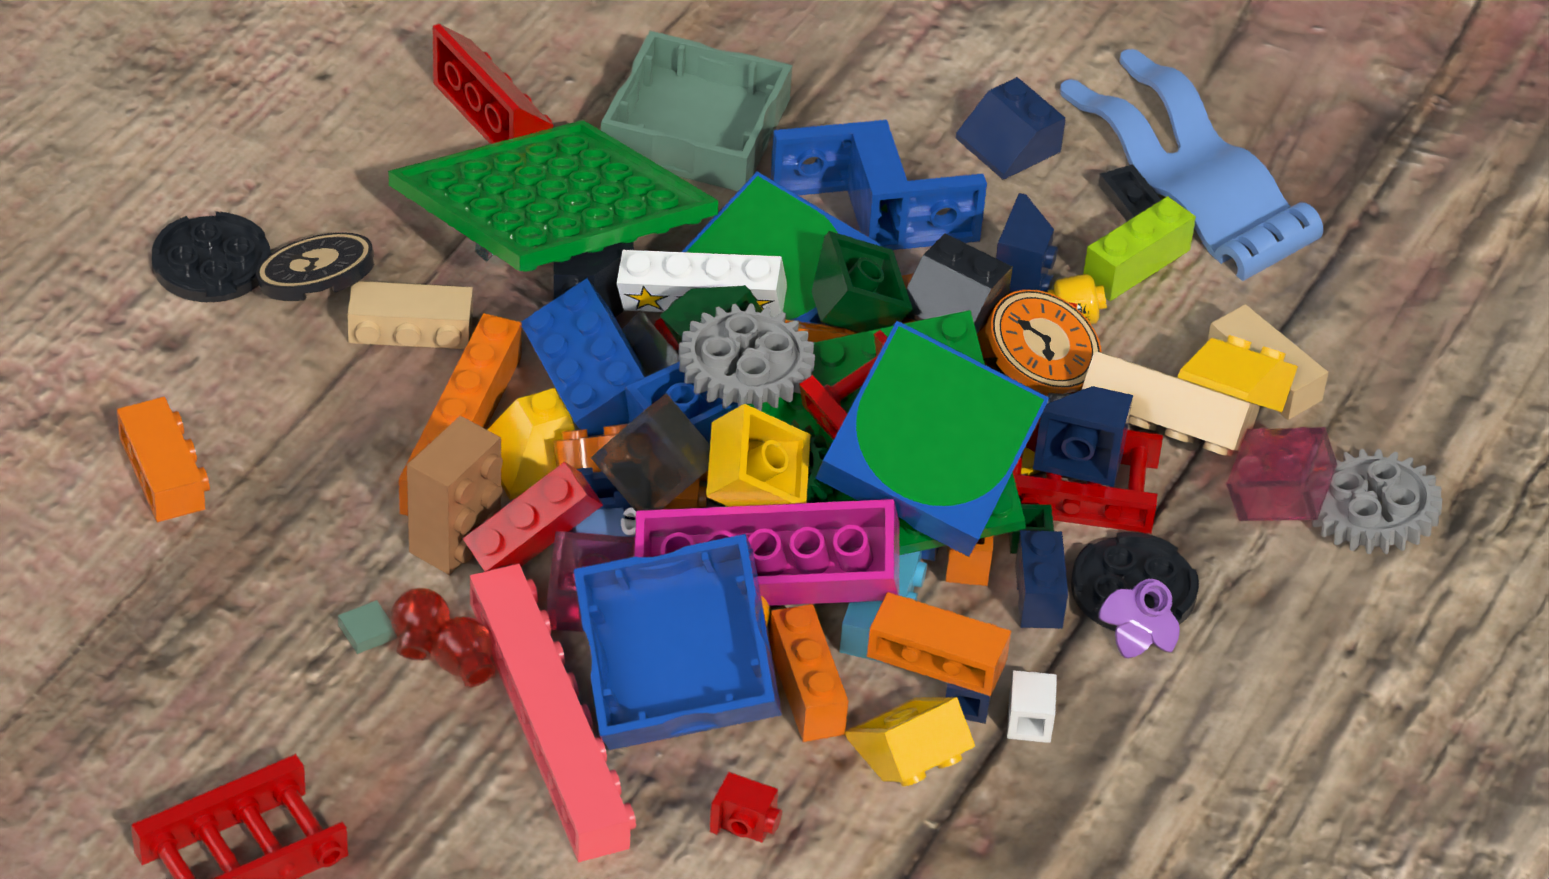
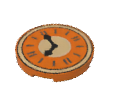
[985,290,1102,396]

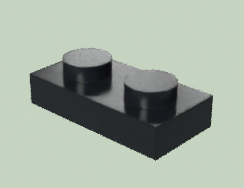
[1098,164,1161,221]

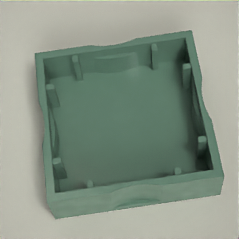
[601,31,792,191]

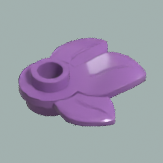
[1099,579,1180,659]

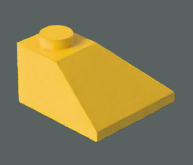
[487,388,575,500]

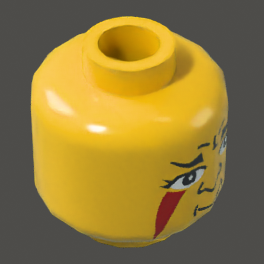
[1048,274,1107,325]

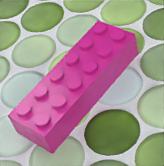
[635,499,899,606]

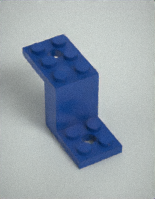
[770,120,987,250]

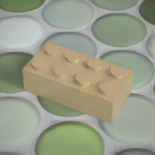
[1082,351,1260,457]

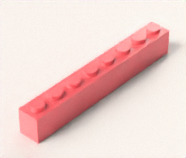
[470,564,636,862]

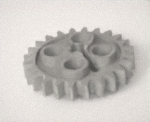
[678,304,815,411]
[1306,449,1442,554]

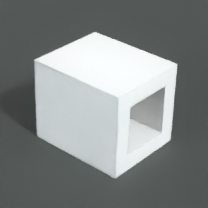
[1007,670,1057,743]

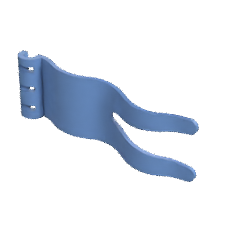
[1060,49,1323,281]

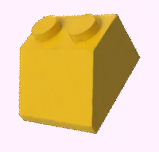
[1177,335,1298,412]
[706,404,811,507]
[845,697,976,786]

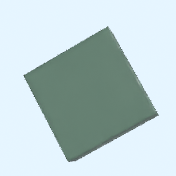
[338,600,396,654]

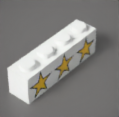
[617,250,787,317]

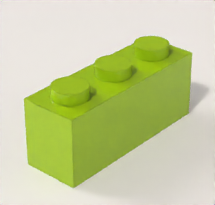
[1083,196,1196,301]

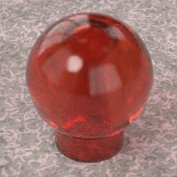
[391,588,451,661]
[432,616,496,687]

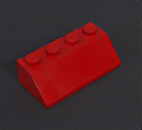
[433,24,554,144]

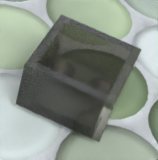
[591,393,710,511]

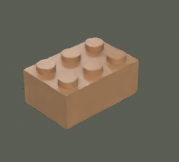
[407,416,503,575]

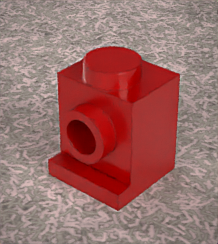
[709,772,782,843]

